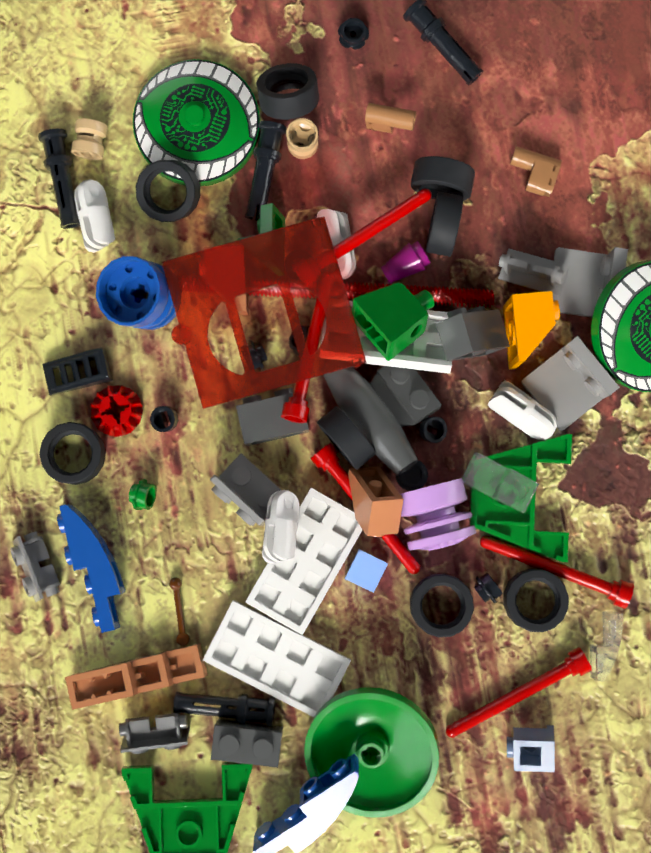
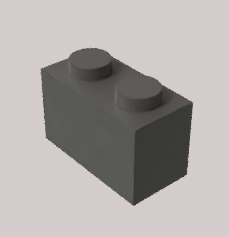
[436,306,510,361]
[236,388,309,446]
[210,719,283,768]

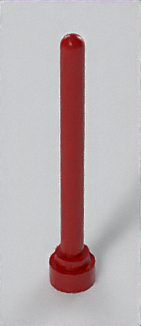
[292,188,432,287]
[281,271,335,423]
[310,442,420,574]
[480,535,634,609]
[445,647,592,738]

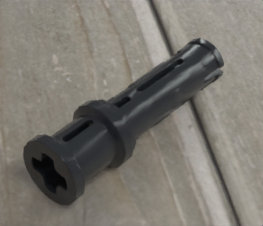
[403,0,484,86]
[245,121,287,221]
[38,128,80,229]
[173,692,276,727]

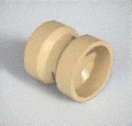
[71,118,108,160]
[286,118,318,159]

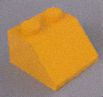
[503,291,560,370]

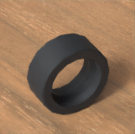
[256,63,319,120]
[411,156,475,201]
[136,160,201,222]
[426,192,464,257]
[317,406,376,470]
[39,422,106,485]
[503,569,569,632]
[410,574,474,638]

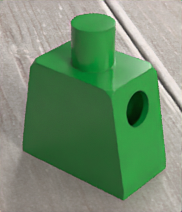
[351,283,435,361]

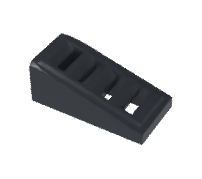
[42,347,113,396]

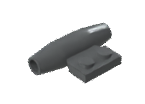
[321,360,442,476]

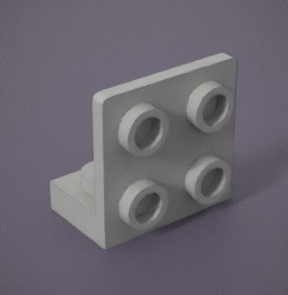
[553,247,628,318]
[521,336,620,431]
[210,453,281,526]

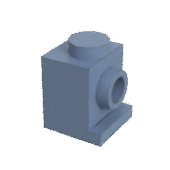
[507,725,555,772]

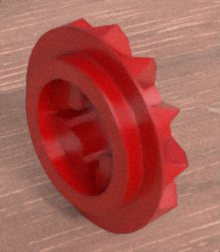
[90,385,143,437]

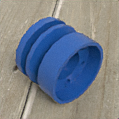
[96,256,182,330]

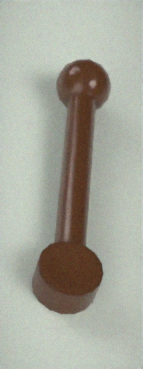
[169,577,190,646]

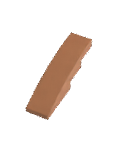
[65,643,208,710]

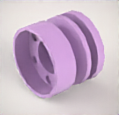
[400,478,477,551]

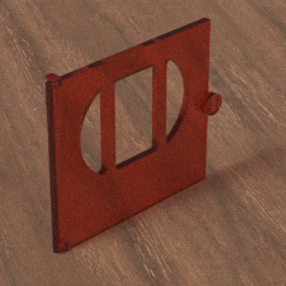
[162,217,367,409]

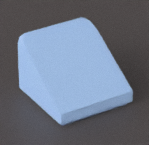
[345,549,388,593]

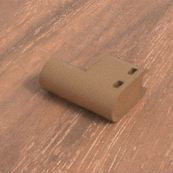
[365,103,417,134]
[510,146,562,197]

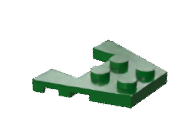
[469,434,572,562]
[121,762,253,853]

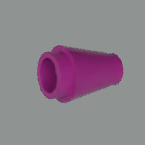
[381,241,431,284]

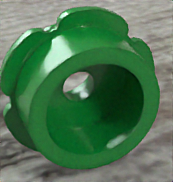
[129,479,157,510]

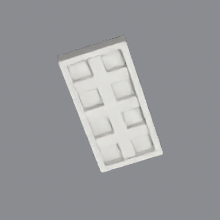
[320,299,452,373]
[245,488,363,635]
[203,600,351,717]

